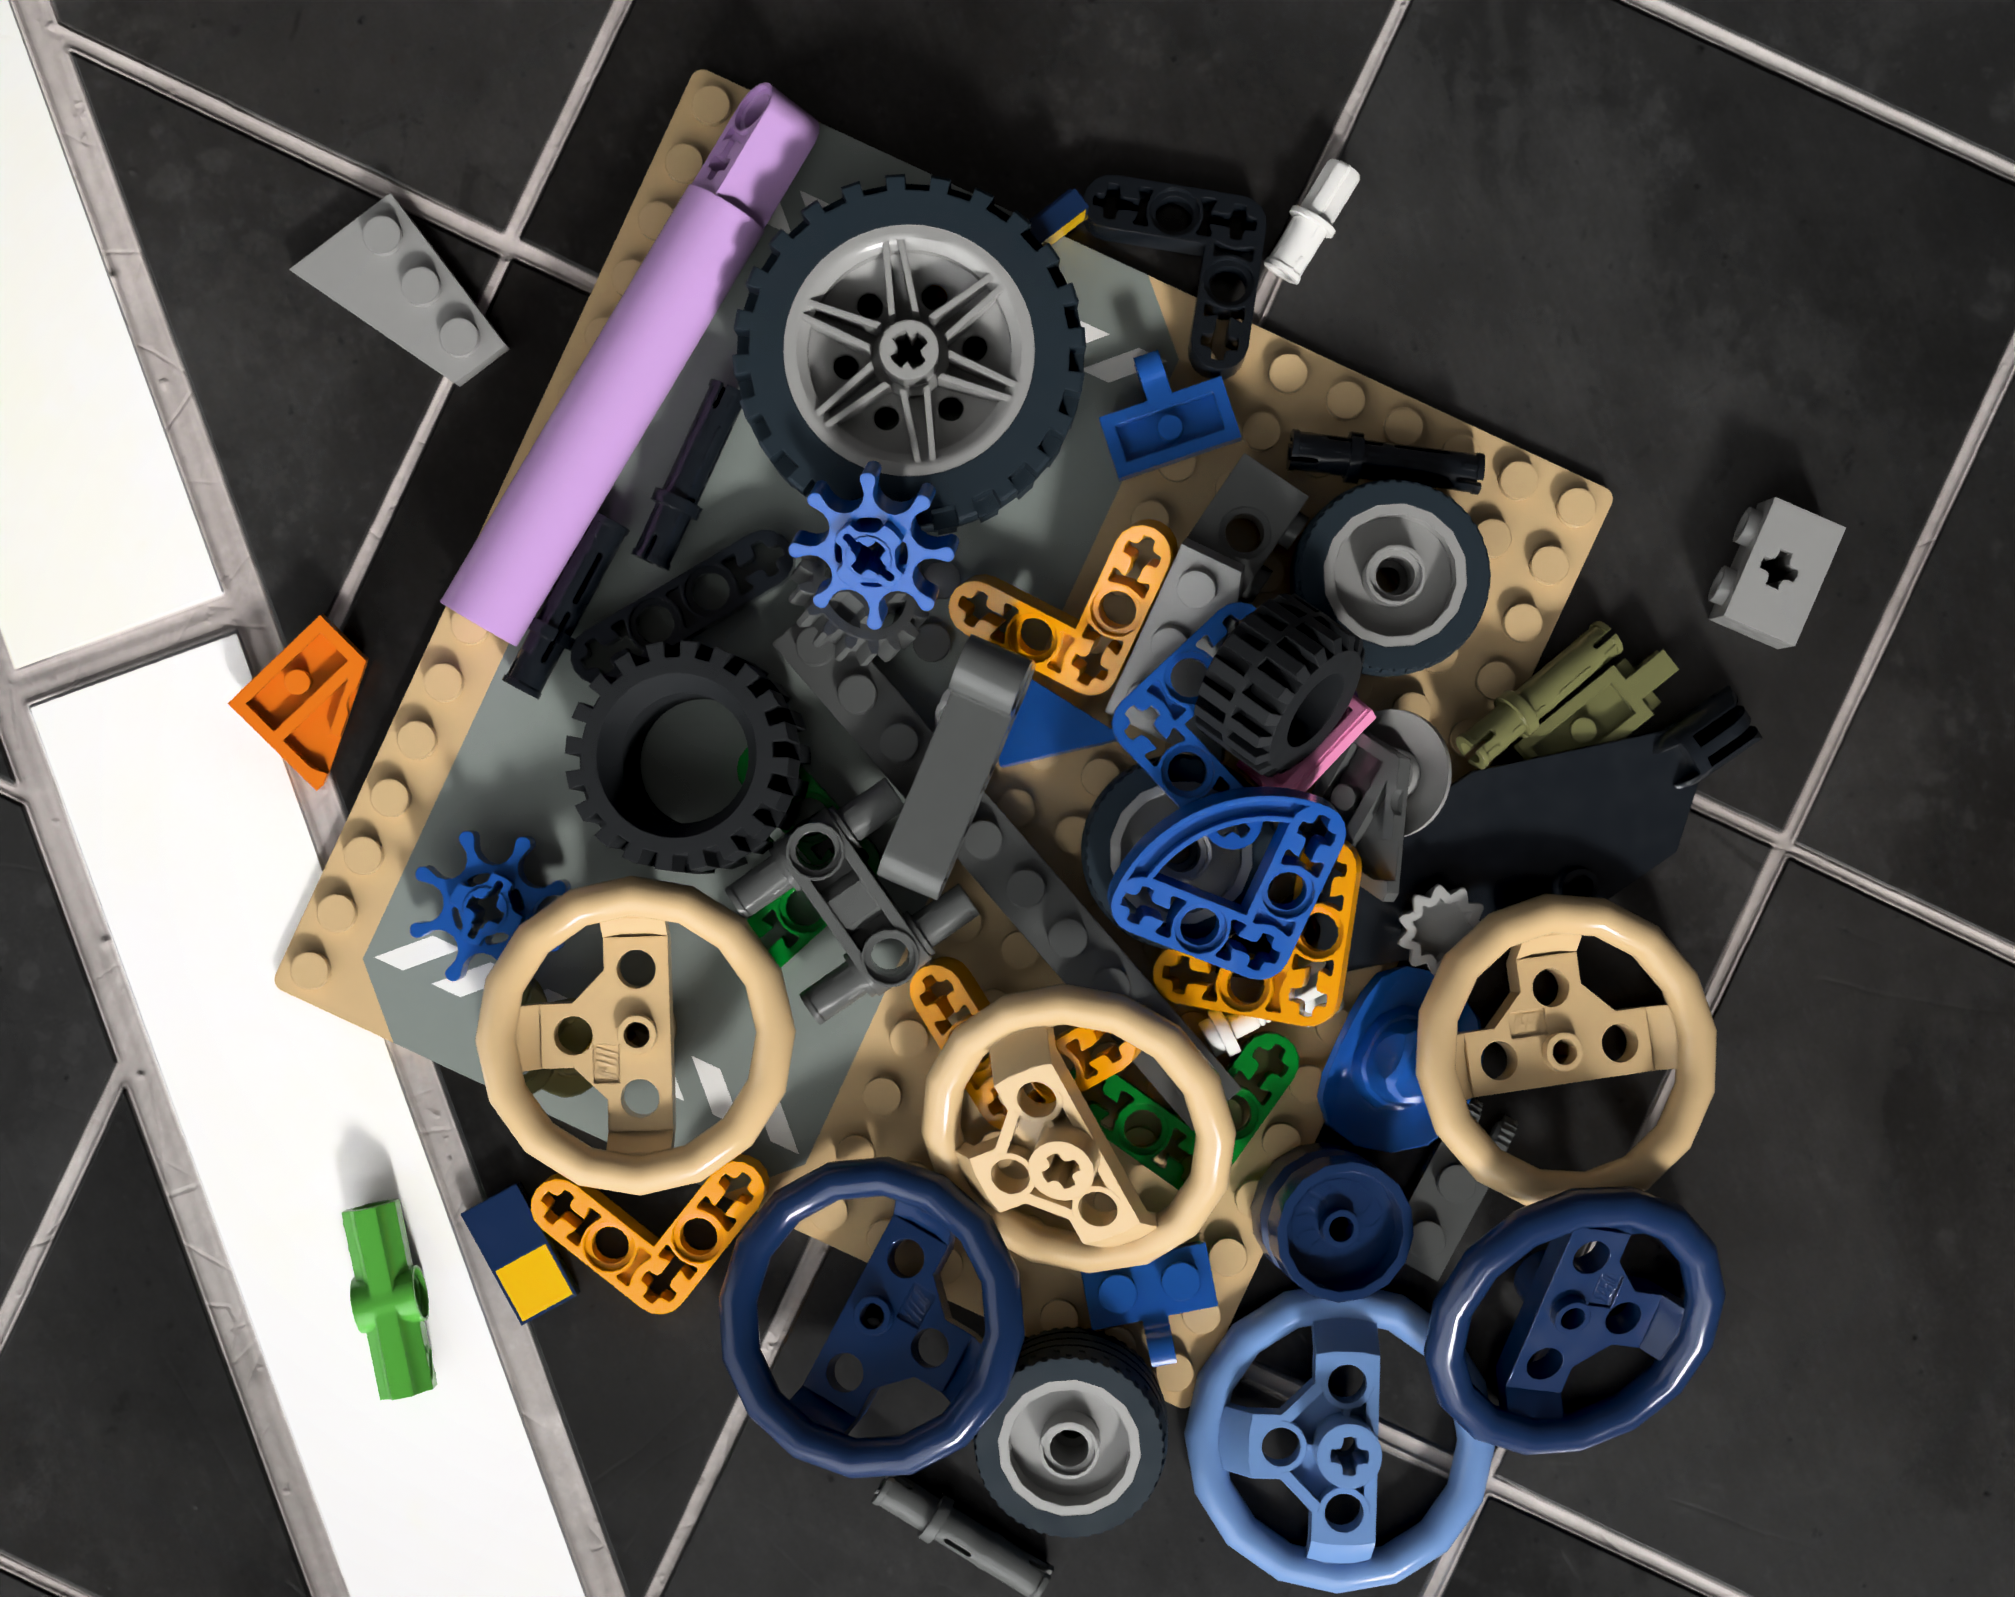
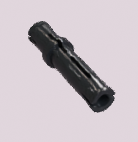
[631,379,742,571]
[1286,429,1485,495]
[502,512,630,699]

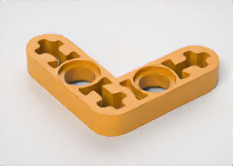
[948,519,1178,695]
[1153,840,1362,1026]
[910,957,1141,1129]
[531,1154,770,1314]

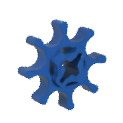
[788,460,959,630]
[410,830,571,981]

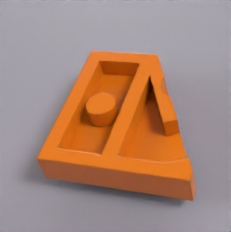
[227,613,369,791]

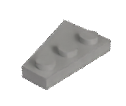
[289,193,510,387]
[1104,537,1245,764]

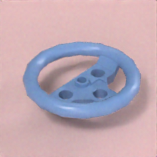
[1184,1289,1495,1594]

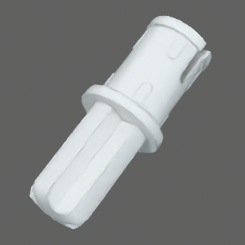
[1264,159,1360,285]

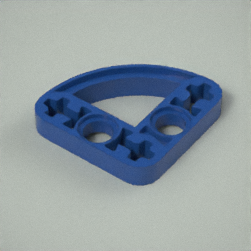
[1107,786,1346,980]

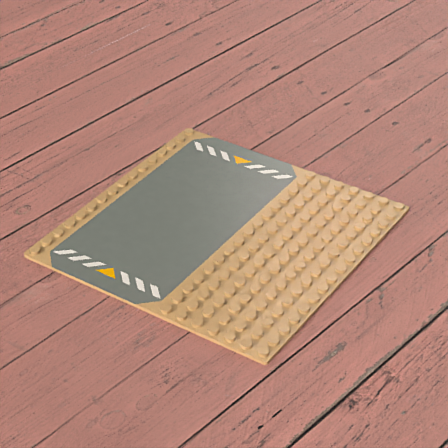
[274,69,1613,1408]

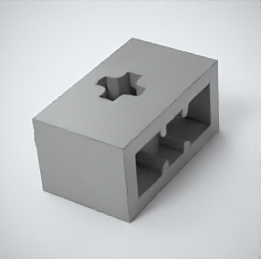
[1708,497,1846,649]

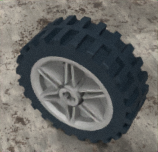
[732,174,1086,536]

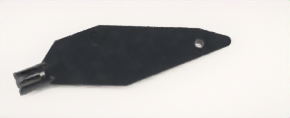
[1215,685,1763,978]

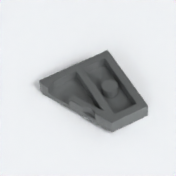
[1299,729,1411,902]

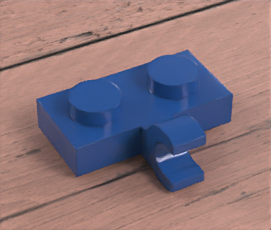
[1099,350,1242,482]
[1081,1240,1218,1367]

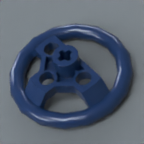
[718,1156,1025,1479]
[1423,1186,1726,1455]

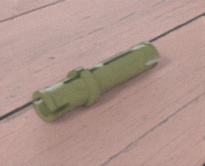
[1456,621,1623,770]

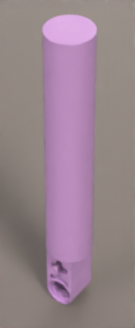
[440,82,820,647]

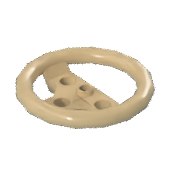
[475,876,796,1196]
[1415,894,1717,1206]
[921,984,1236,1273]

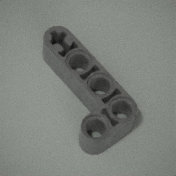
[877,634,1036,900]

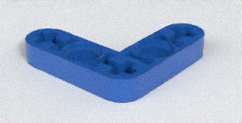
[1111,602,1263,850]

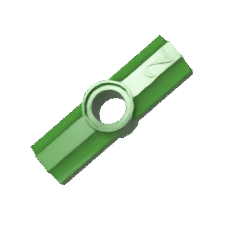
[341,1198,438,1401]

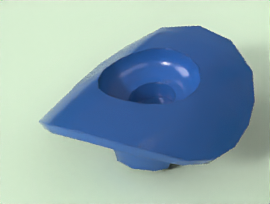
[1317,965,1485,1153]

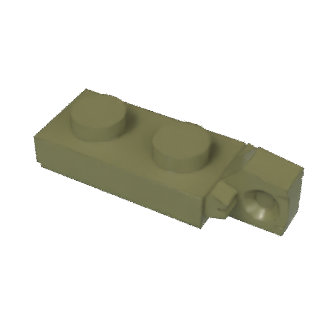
[1510,649,1679,760]

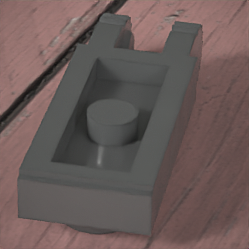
[1405,1098,1518,1281]

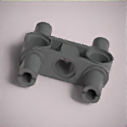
[725,778,980,1025]

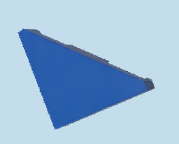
[999,679,1117,768]

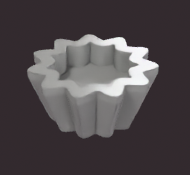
[1397,884,1484,976]

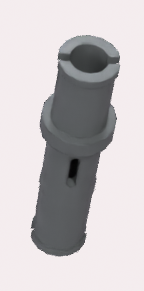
[871,1475,1054,1597]

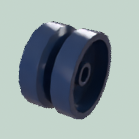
[1251,1142,1414,1303]

